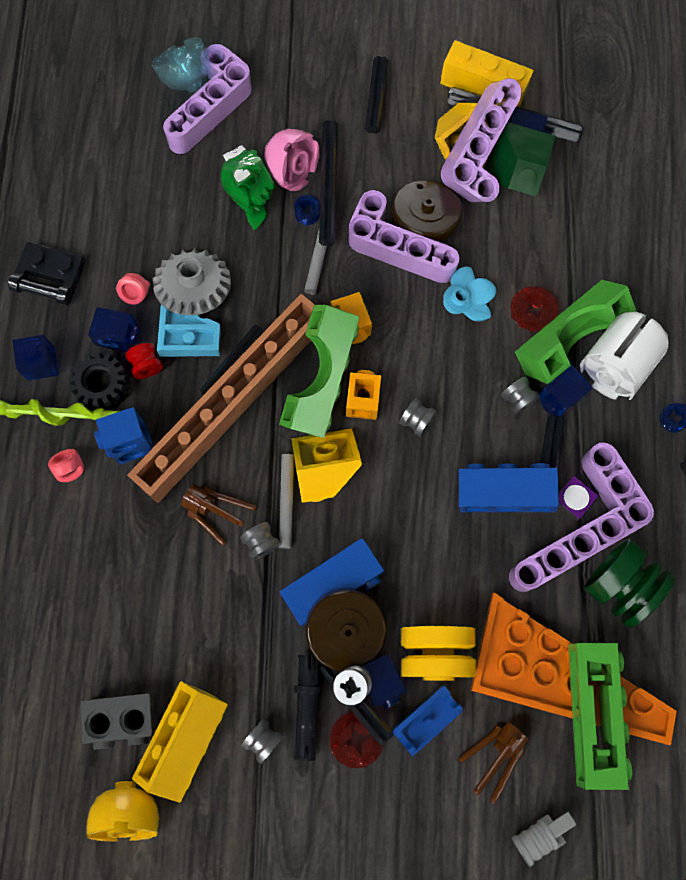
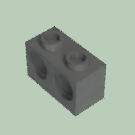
[81,693,158,750]

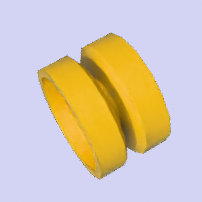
[401,626,477,681]

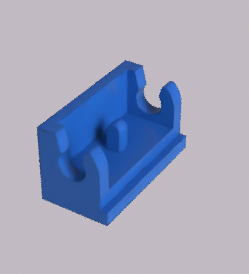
[391,685,463,757]

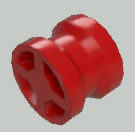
[125,343,163,379]

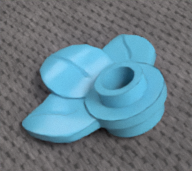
[443,267,497,322]

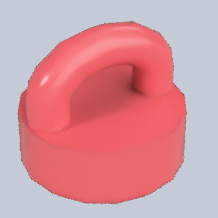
[116,273,150,305]
[48,449,85,483]

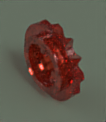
[509,287,558,333]
[330,712,383,768]

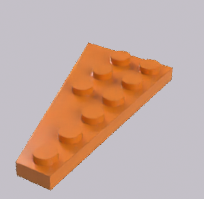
[470,592,677,745]

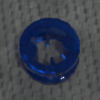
[294,195,320,225]
[660,403,686,433]

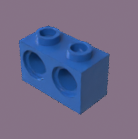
[94,407,153,465]

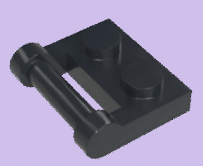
[8,242,86,305]

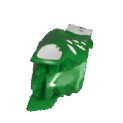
[220,145,275,231]

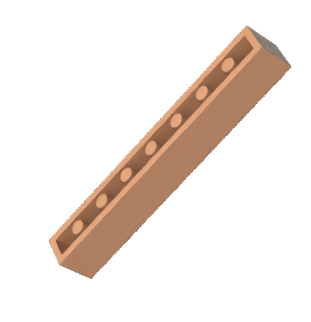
[127,294,315,503]

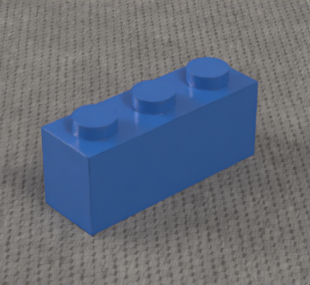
[459,463,559,513]
[279,538,384,628]

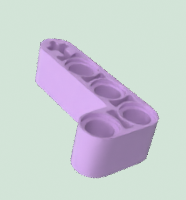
[163,44,252,154]
[441,78,521,203]
[348,190,459,283]

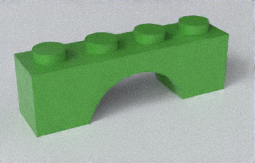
[515,280,636,384]
[279,305,359,438]

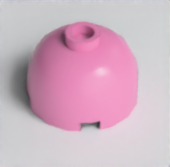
[264,129,319,191]

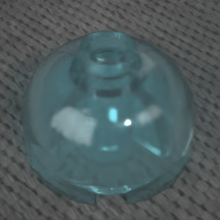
[152,37,210,93]

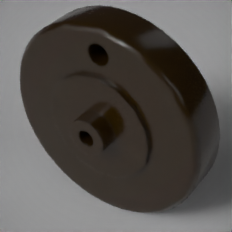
[391,180,462,242]
[305,588,386,671]

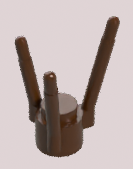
[181,484,257,546]
[458,722,529,804]

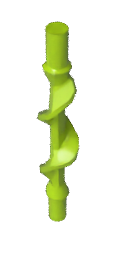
[0,399,120,426]

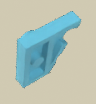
[157,305,221,357]

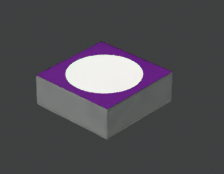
[558,476,598,521]

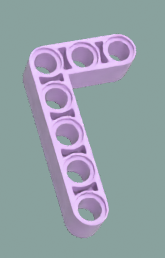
[509,443,654,592]

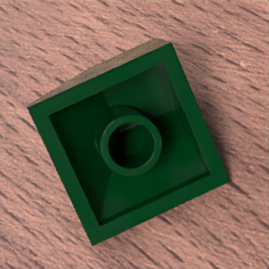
[484,122,556,197]

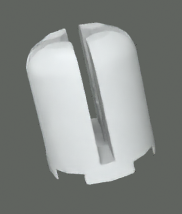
[580,312,669,400]

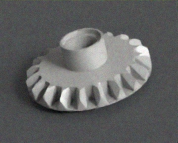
[153,248,231,316]

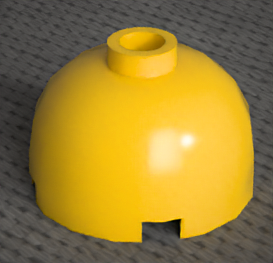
[86,781,159,841]

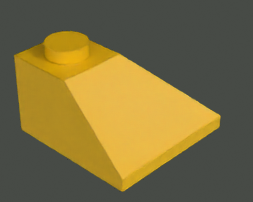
[435,103,489,180]
[291,428,362,503]

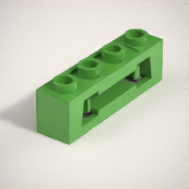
[568,643,632,790]

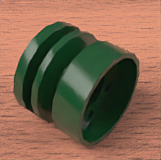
[584,538,676,628]

